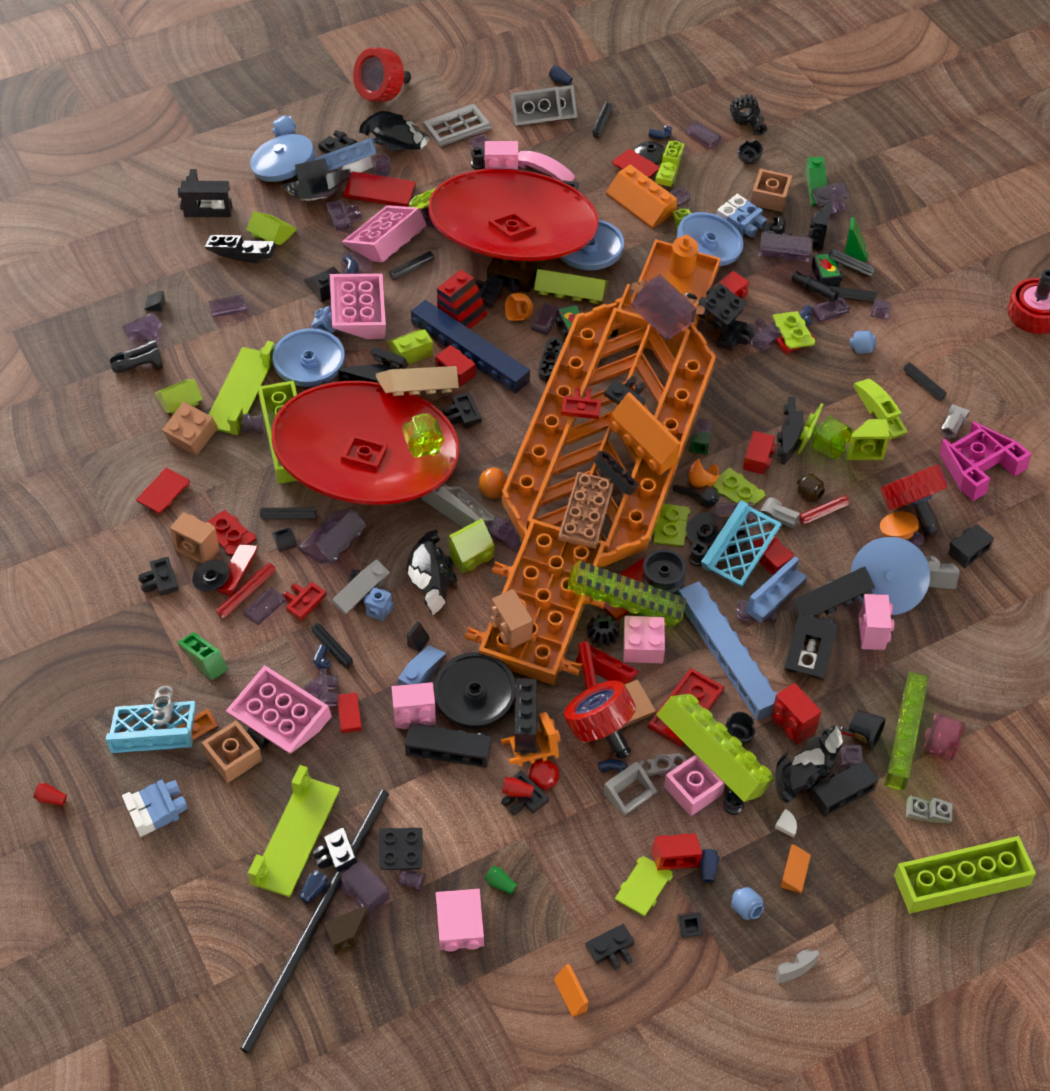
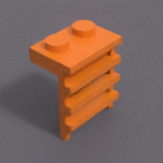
[501,712,561,766]

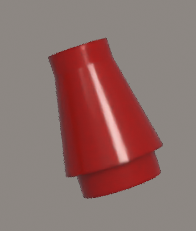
[501,776,534,798]
[33,782,67,806]

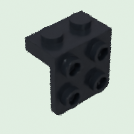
[379,827,423,870]

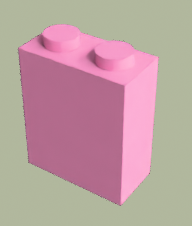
[436,889,484,951]

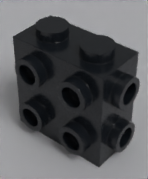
[697,283,746,334]

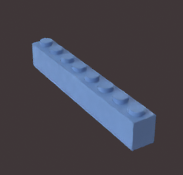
[677,582,777,721]

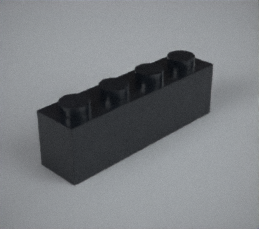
[793,566,875,619]
[514,678,536,753]
[405,724,491,768]

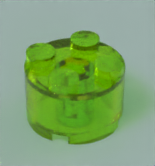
[402,414,444,457]
[811,415,853,459]

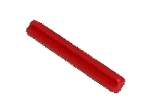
[216,563,276,618]

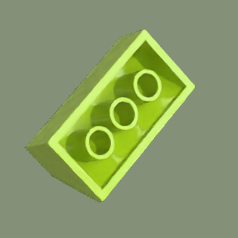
[534,269,609,304]

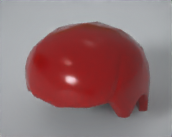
[526,759,560,791]

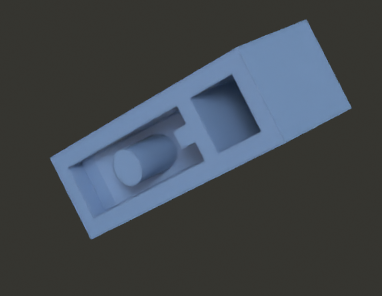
[398,645,446,686]

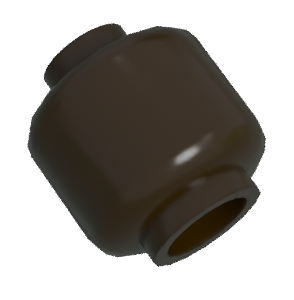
[797,474,825,501]

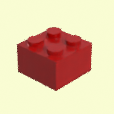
[771,683,822,745]

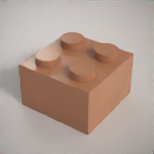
[751,169,792,212]
[162,402,218,456]
[170,512,220,564]
[490,589,533,649]
[201,720,262,783]

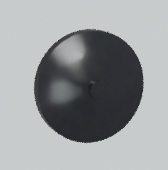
[434,652,516,729]

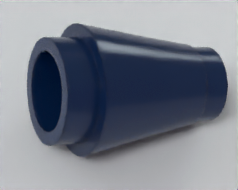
[549,65,573,86]
[699,849,720,883]
[299,870,329,904]

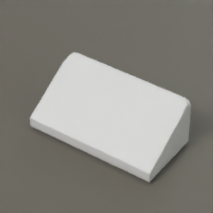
[336,156,373,179]

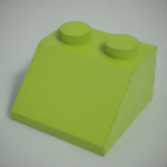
[246,211,297,245]
[386,329,433,365]
[154,379,203,415]
[847,419,890,460]
[449,518,494,574]

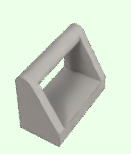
[603,761,657,816]

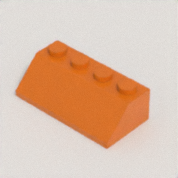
[606,164,677,229]
[610,392,680,475]

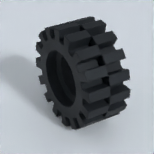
[729,94,760,125]

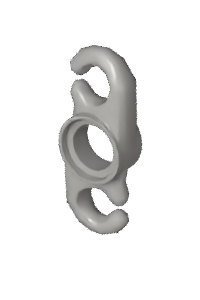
[152,685,173,726]
[639,753,688,776]

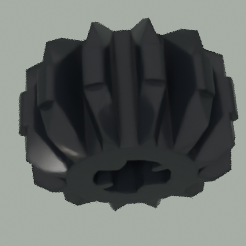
[587,613,620,647]

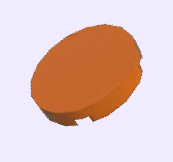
[880,511,919,540]

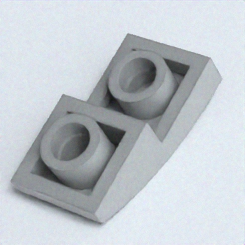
[906,795,952,824]
[775,950,819,984]

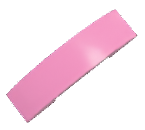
[518,151,575,182]

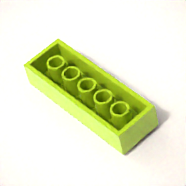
[258,381,297,484]
[656,694,775,802]
[894,836,1036,914]

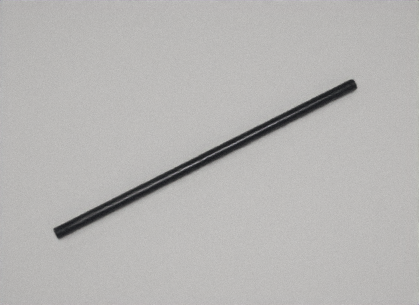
[240,789,389,1054]

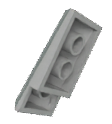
[510,85,578,126]
[422,483,499,531]
[925,556,959,589]

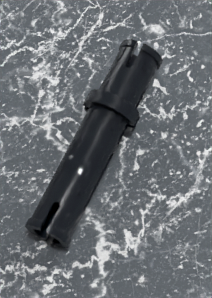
[792,271,840,302]

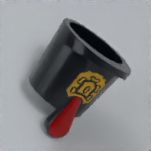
[839,710,886,750]

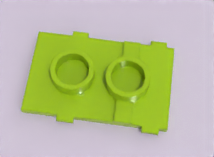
[409,187,444,210]
[772,311,816,349]
[797,403,824,454]
[711,467,766,508]
[653,504,690,547]
[615,856,673,917]

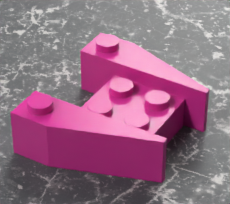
[939,421,1032,501]

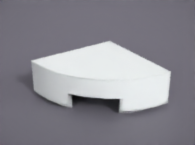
[775,809,797,838]

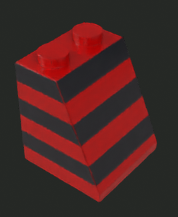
[437,270,487,329]

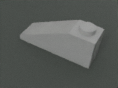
[331,559,390,615]

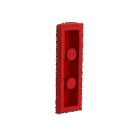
[215,545,258,597]
[576,645,639,685]

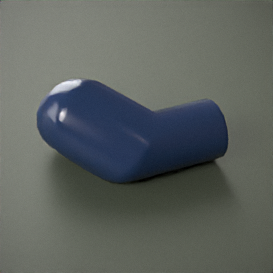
[648,125,672,139]
[343,255,359,274]
[799,305,813,327]
[313,645,331,671]
[598,759,628,774]

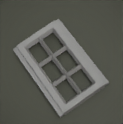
[423,104,492,147]

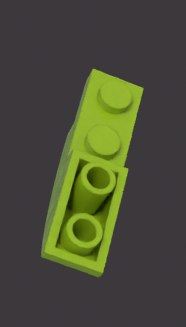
[655,141,685,187]
[853,379,908,440]

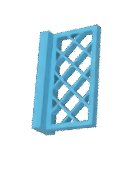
[701,500,782,587]
[106,701,196,753]

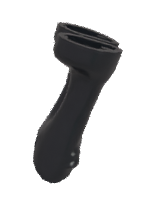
[109,339,163,373]

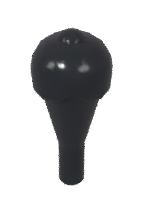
[673,484,719,507]

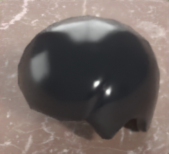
[737,139,763,164]
[762,215,786,241]
[725,711,756,745]

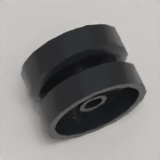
[642,549,686,600]

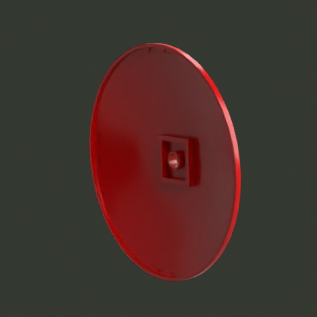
[428,169,598,261]
[271,381,459,505]

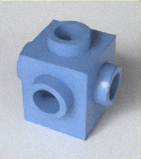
[311,306,337,333]
[364,587,394,622]

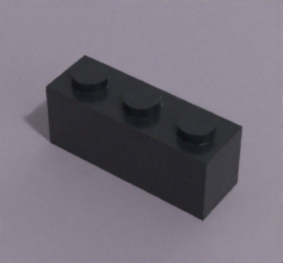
[810,761,879,817]

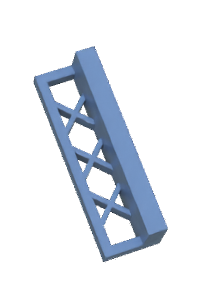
[312,138,377,171]
[746,556,807,623]

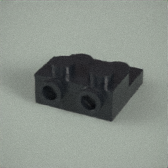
[808,201,832,250]

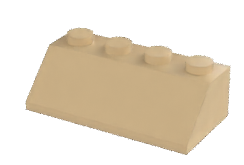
[376,366,459,396]

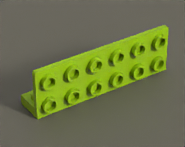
[208,341,275,435]
[248,765,340,897]

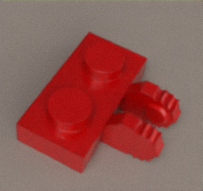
[561,387,601,420]
[282,582,327,621]

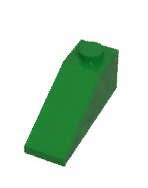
[805,157,828,206]
[842,217,869,267]
[177,632,229,680]

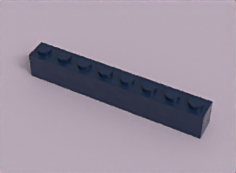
[411,300,530,394]

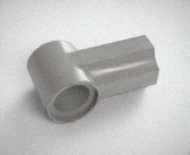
[941,404,970,439]
[760,497,800,528]

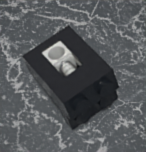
[178,169,233,217]
[784,612,838,680]

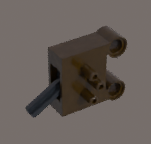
[487,257,546,294]

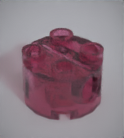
[923,712,966,761]

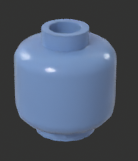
[272,115,297,137]
[850,330,876,354]
[731,887,764,920]

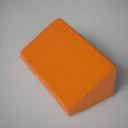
[176,708,218,740]
[781,844,811,893]
[554,964,588,1017]

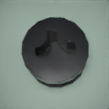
[723,789,745,815]

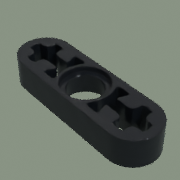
[538,338,563,381]
[593,451,638,495]

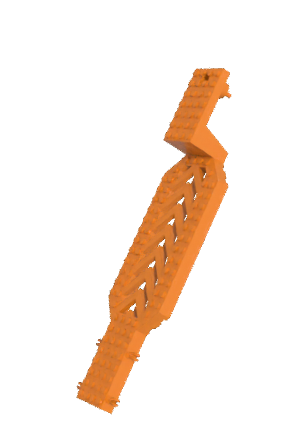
[464,234,721,685]

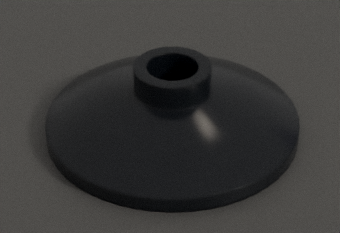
[635,141,665,164]
[687,512,724,548]
[192,560,230,592]

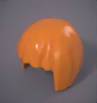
[505,293,533,321]
[687,459,719,487]
[478,467,507,499]

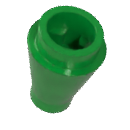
[484,865,517,895]

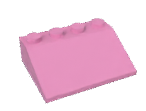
[342,206,427,263]
[330,274,386,339]
[226,665,332,754]

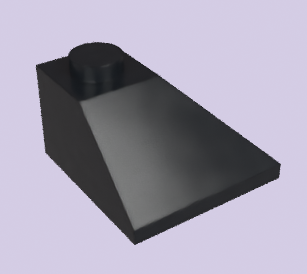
[304,266,340,303]

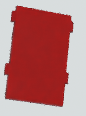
[612,149,660,178]
[136,467,190,514]
[206,509,256,556]

